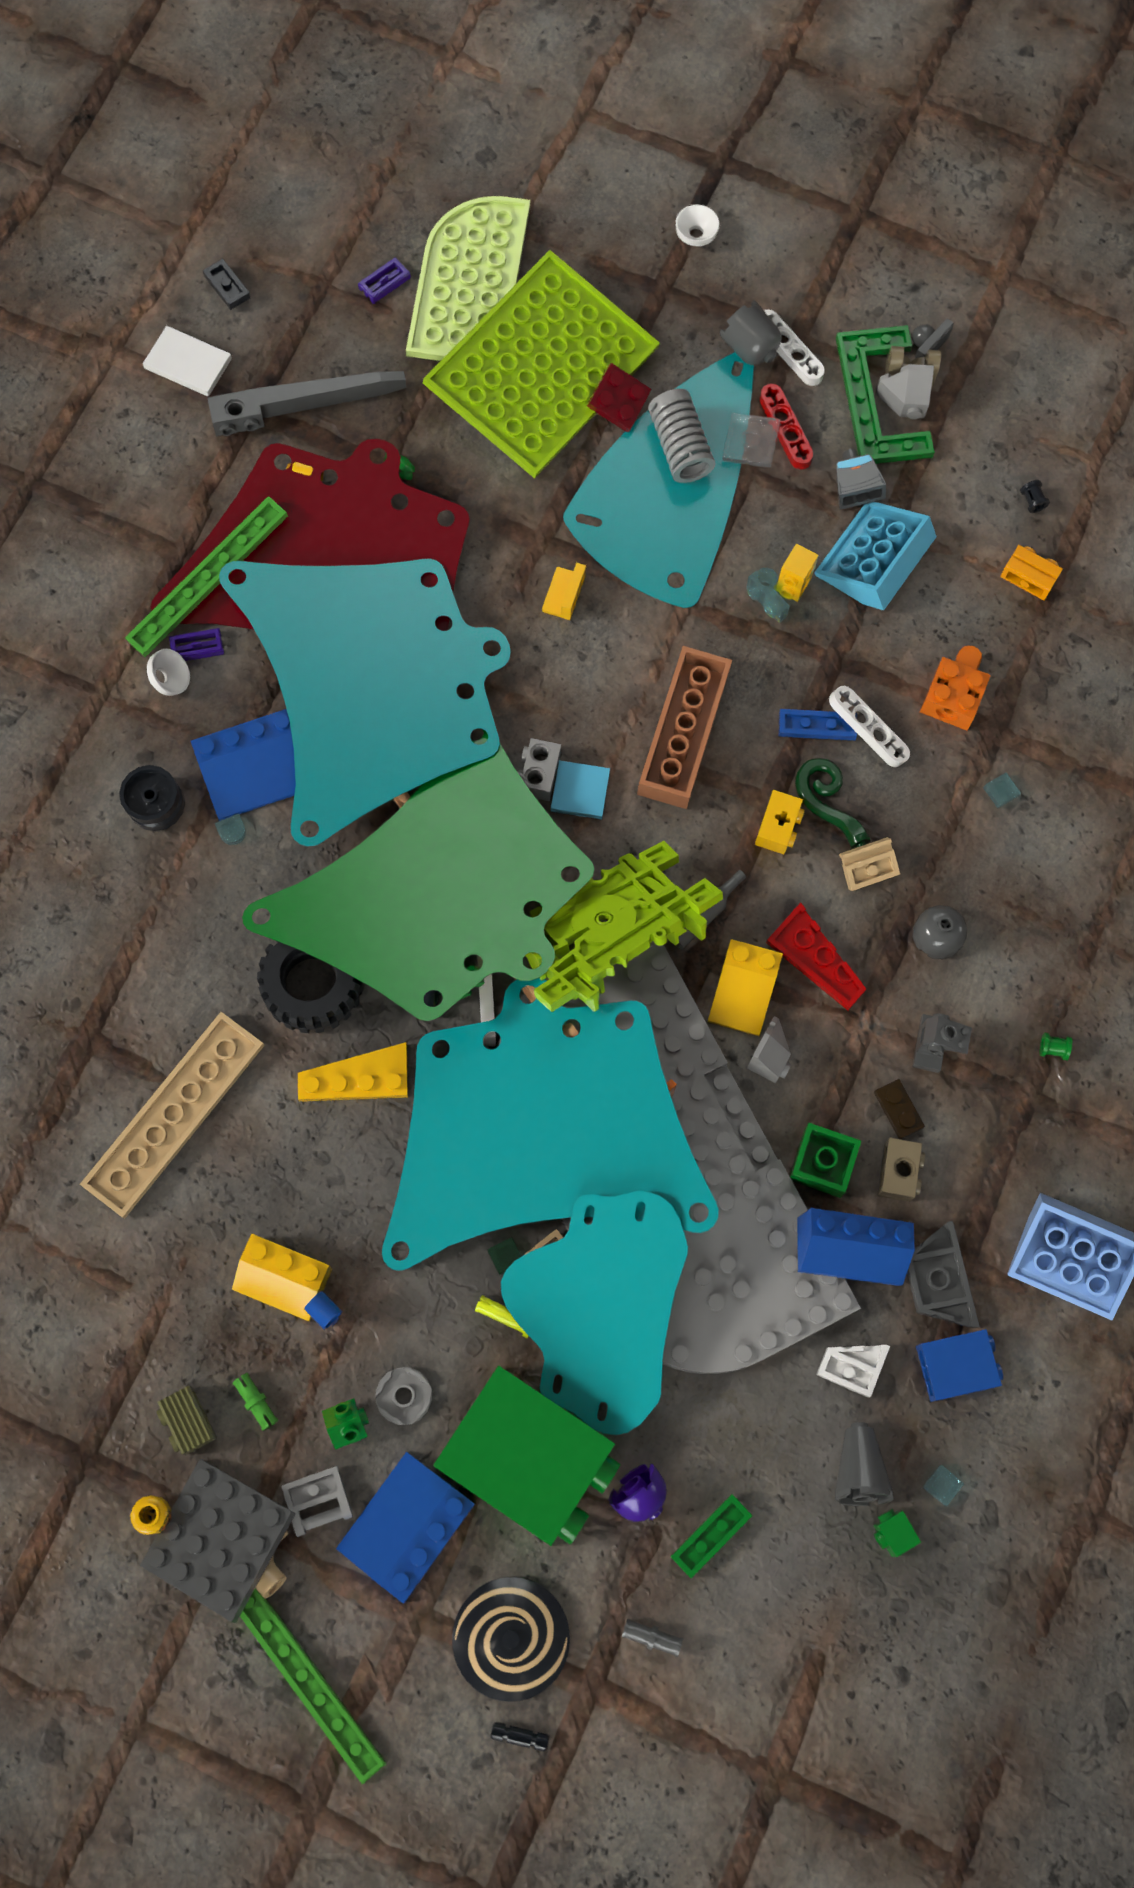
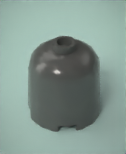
[720,301,782,366]

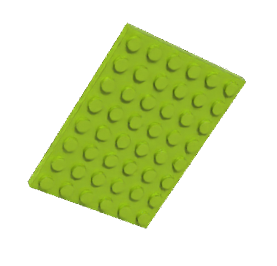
[423,250,660,479]

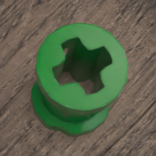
[1039,1032,1073,1061]

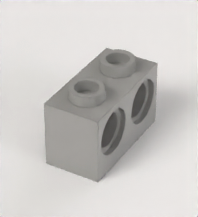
[518,738,561,801]

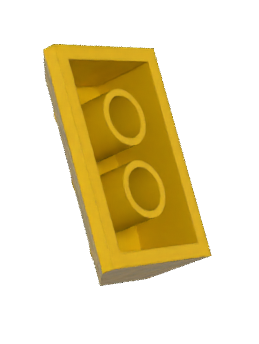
[232,1233,332,1322]

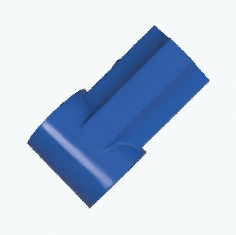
[304,1291,342,1330]

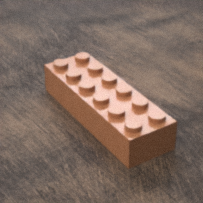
[637,646,732,809]

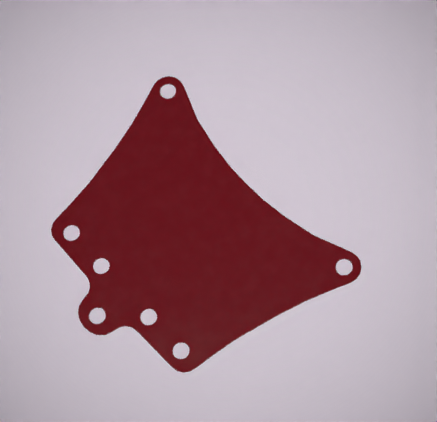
[150,438,470,631]

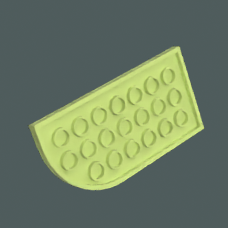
[406,196,530,361]

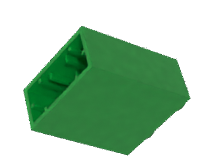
[433,1365,621,1546]

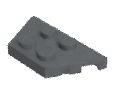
[907,1221,980,1329]

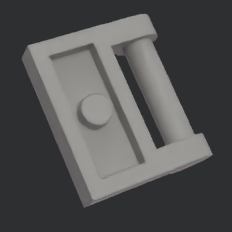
[281,1466,353,1537]

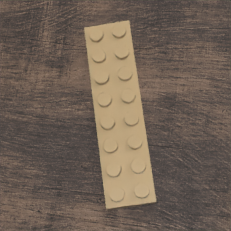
[80,1012,265,1219]

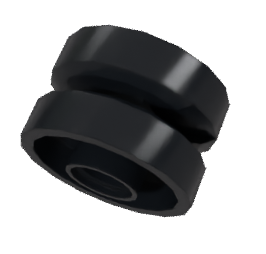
[119,765,185,831]

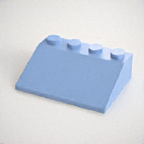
[1007,1193,1134,1320]

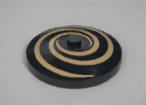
[452,1577,570,1702]

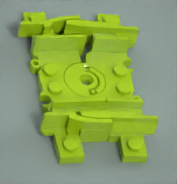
[525,841,723,1012]

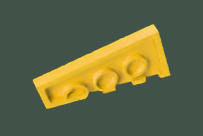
[298,1042,408,1102]

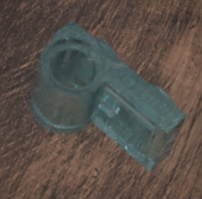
[746,568,790,623]

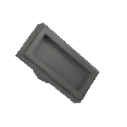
[912,318,954,358]

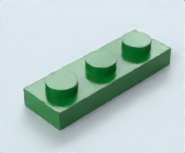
[670,1494,753,1579]

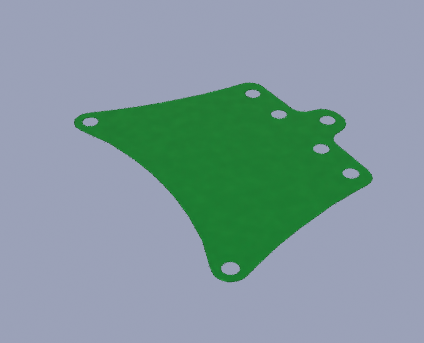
[242,729,594,1021]

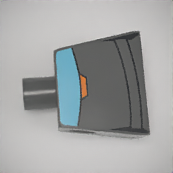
[836,449,886,510]

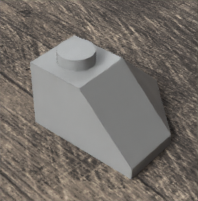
[876,364,934,419]
[747,1016,792,1084]

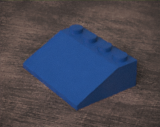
[191,709,296,821]
[336,1452,475,1604]

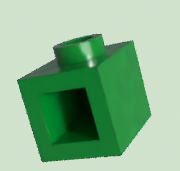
[873,1508,922,1557]

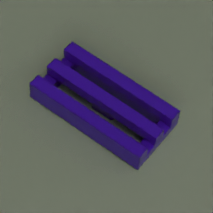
[358,257,411,304]
[169,628,224,661]

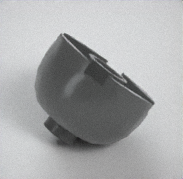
[913,905,967,960]

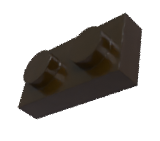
[874,1079,925,1140]

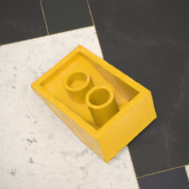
[707,939,783,1036]

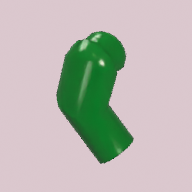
[384,454,415,480]

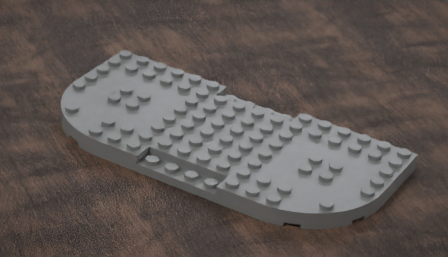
[499,941,861,1374]

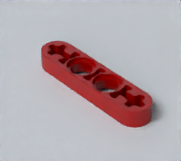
[760,384,813,470]

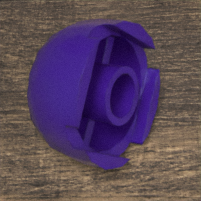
[608,1463,667,1522]

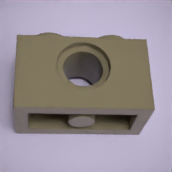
[877,1138,925,1202]

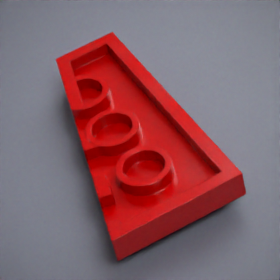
[766,902,866,1011]

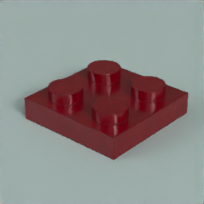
[587,363,652,432]

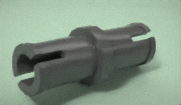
[622,1619,683,1657]

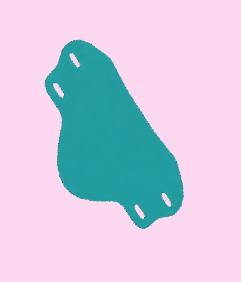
[501,1191,688,1435]

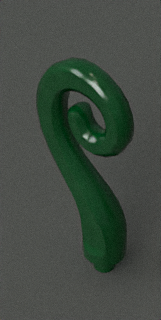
[795,758,871,849]

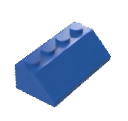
[797,1208,915,1286]

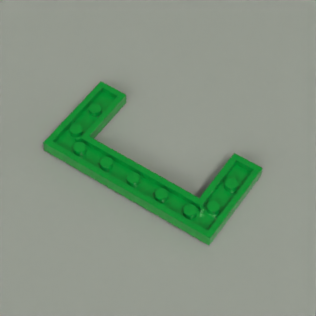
[836,325,935,464]

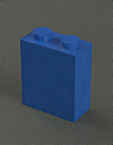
[916,1329,1003,1402]

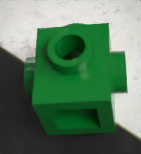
[322,1398,369,1450]

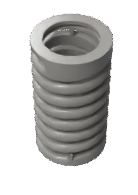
[648,389,715,483]

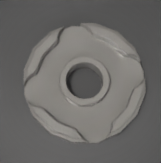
[376,1367,432,1425]

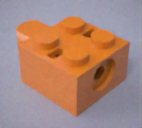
[920,645,991,731]

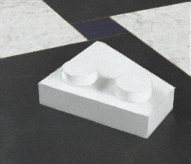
[816,1345,890,1398]

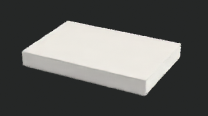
[143,326,232,397]

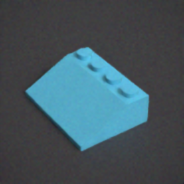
[814,502,937,610]

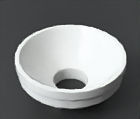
[676,205,719,246]
[147,649,190,696]

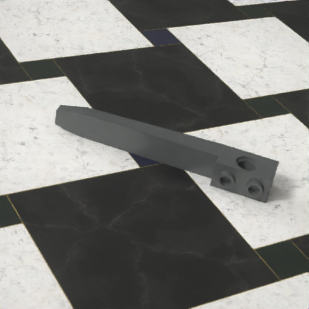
[207,371,406,436]

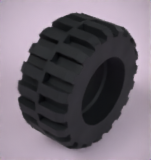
[257,941,364,1034]

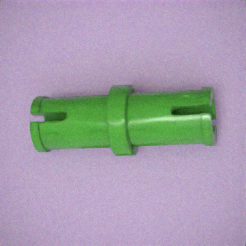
[232,1373,279,1431]

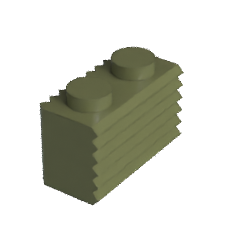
[156,1386,217,1455]

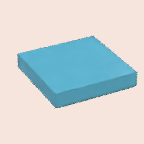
[551,760,610,819]

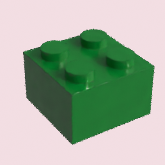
[789,1123,861,1198]

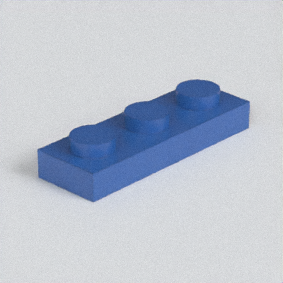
[779,709,857,741]

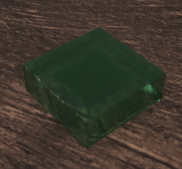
[487,1237,522,1276]

